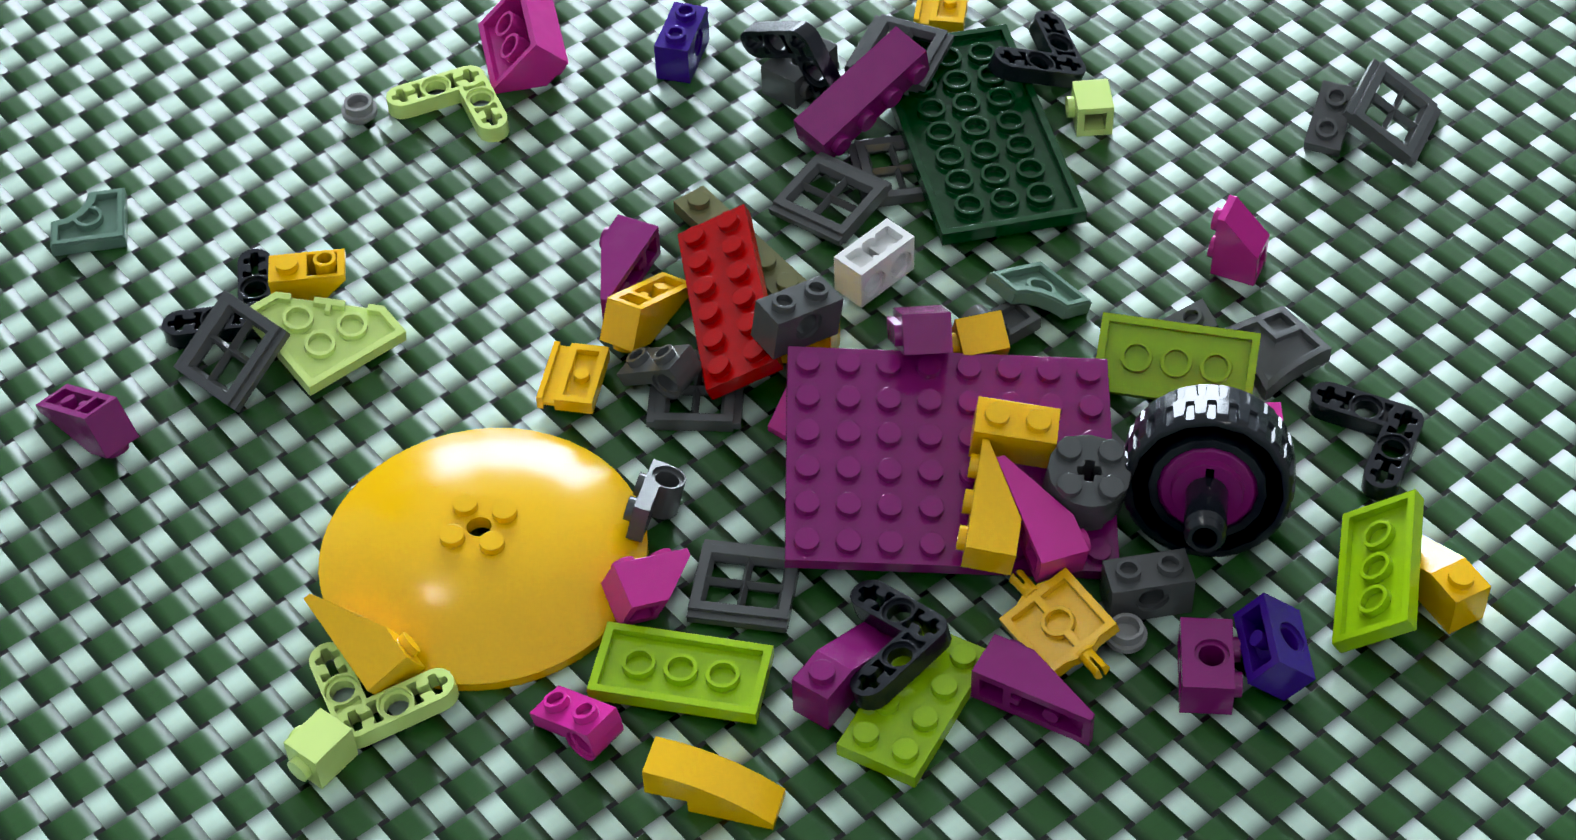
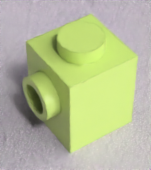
[1065,79,1114,137]
[283,708,358,789]

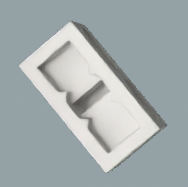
[834,218,915,308]

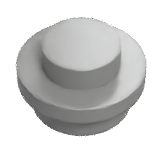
[341,92,378,125]
[1106,613,1148,654]

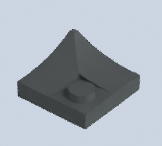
[1225,306,1332,400]

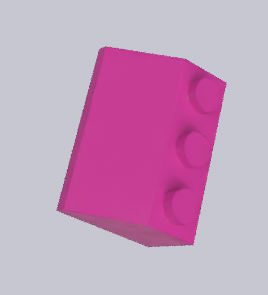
[478,0,569,94]

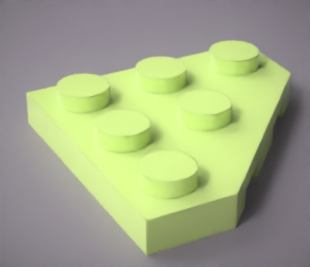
[250,291,407,396]

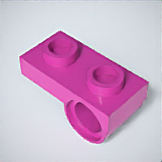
[529,685,624,761]

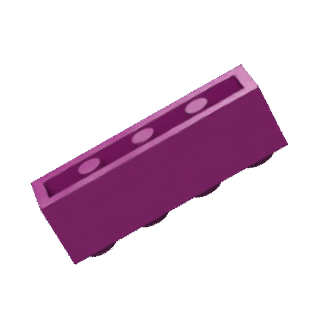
[793,26,930,157]
[887,305,953,355]

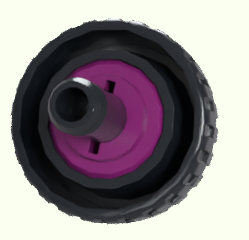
[1124,384,1296,557]

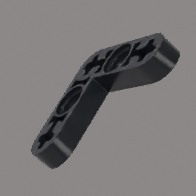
[988,11,1086,88]
[740,21,841,99]
[161,249,271,348]
[1308,381,1424,501]
[850,580,952,710]

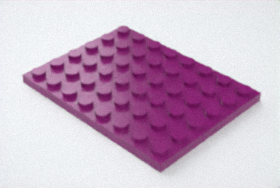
[784,346,1119,579]

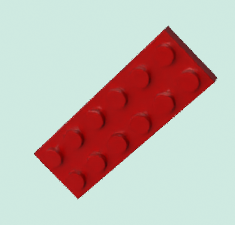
[677,204,784,400]

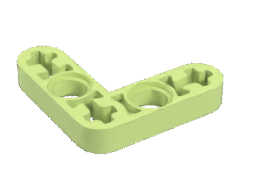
[386,65,509,142]
[309,642,459,749]

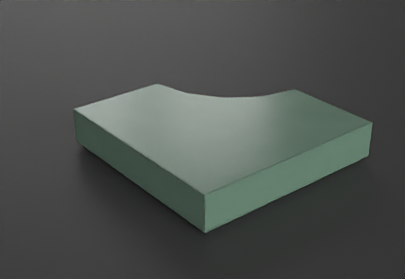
[50,188,128,257]
[985,261,1092,319]

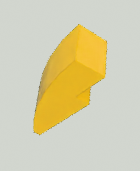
[642,736,786,830]

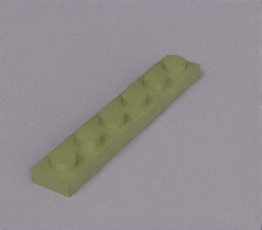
[673,186,807,295]

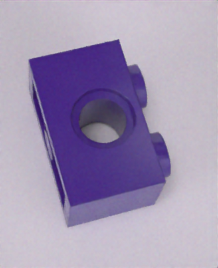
[654,2,710,84]
[1233,593,1316,701]

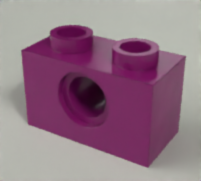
[1177,617,1243,715]

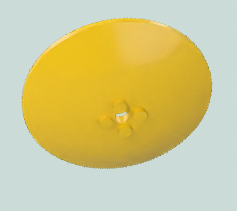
[318,428,649,691]

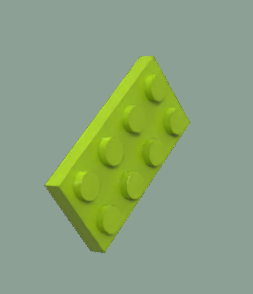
[1096,312,1261,400]
[1332,489,1424,653]
[587,621,774,725]
[836,626,986,788]

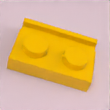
[913,0,969,33]
[536,341,610,414]

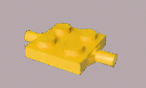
[999,567,1120,679]

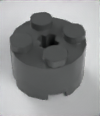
[1042,435,1131,531]

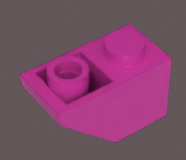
[1207,195,1270,286]
[601,548,690,625]

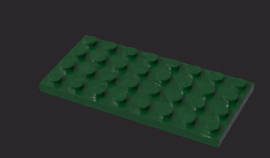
[891,24,1087,246]

